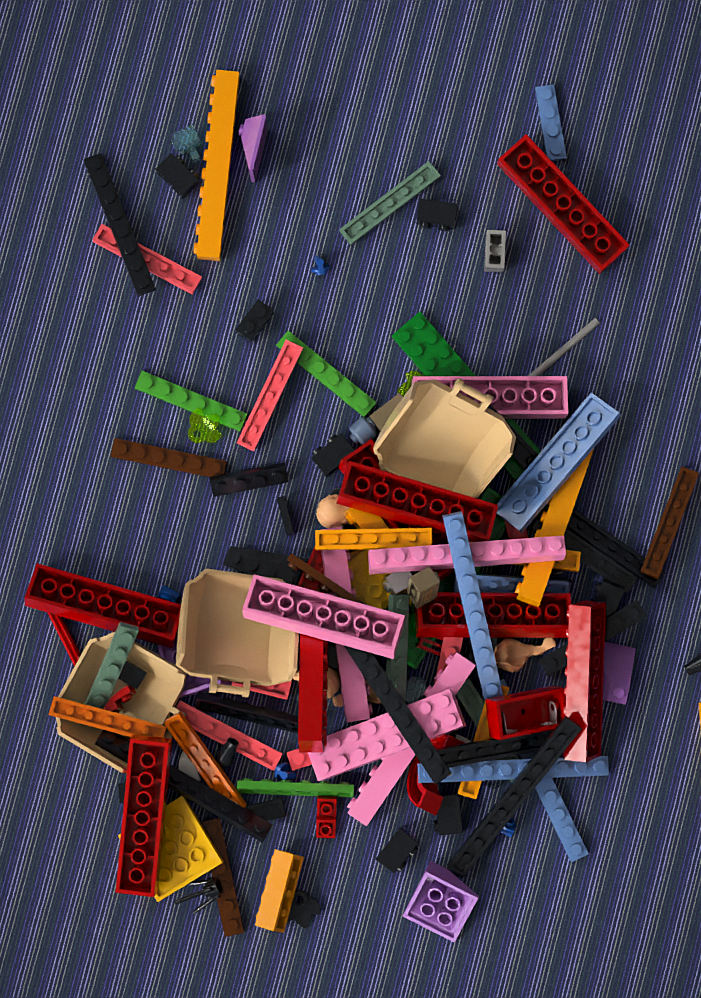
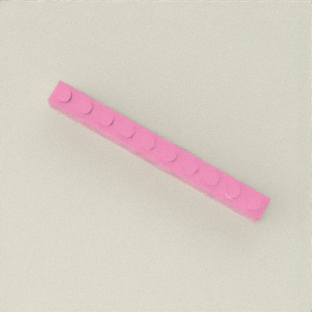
[321,527,373,722]
[368,536,566,574]
[347,652,476,826]

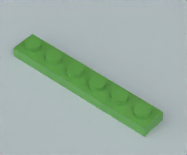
[276,331,376,418]
[135,371,248,432]
[237,778,354,798]

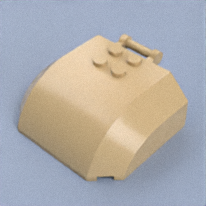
[373,378,516,498]
[176,569,299,698]
[56,632,187,774]

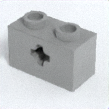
[484,230,506,272]
[382,572,412,594]

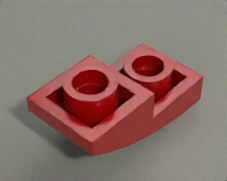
[103,685,137,713]
[316,796,337,838]

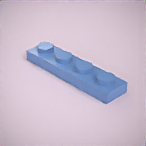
[535,84,567,161]

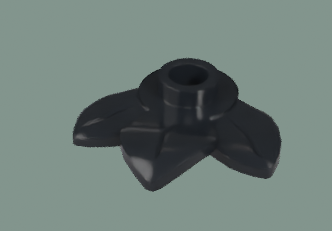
[287,890,320,928]

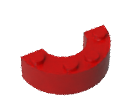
[407,735,464,816]

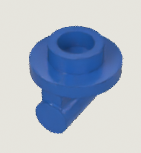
[311,255,330,275]
[157,585,180,603]
[274,762,296,780]
[500,817,517,838]

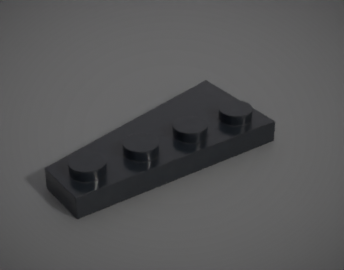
[223,546,309,586]

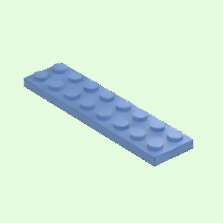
[496,393,621,533]

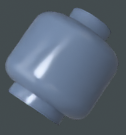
[349,417,378,445]

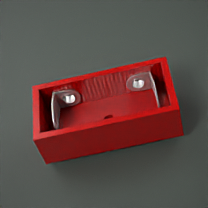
[485,686,566,740]

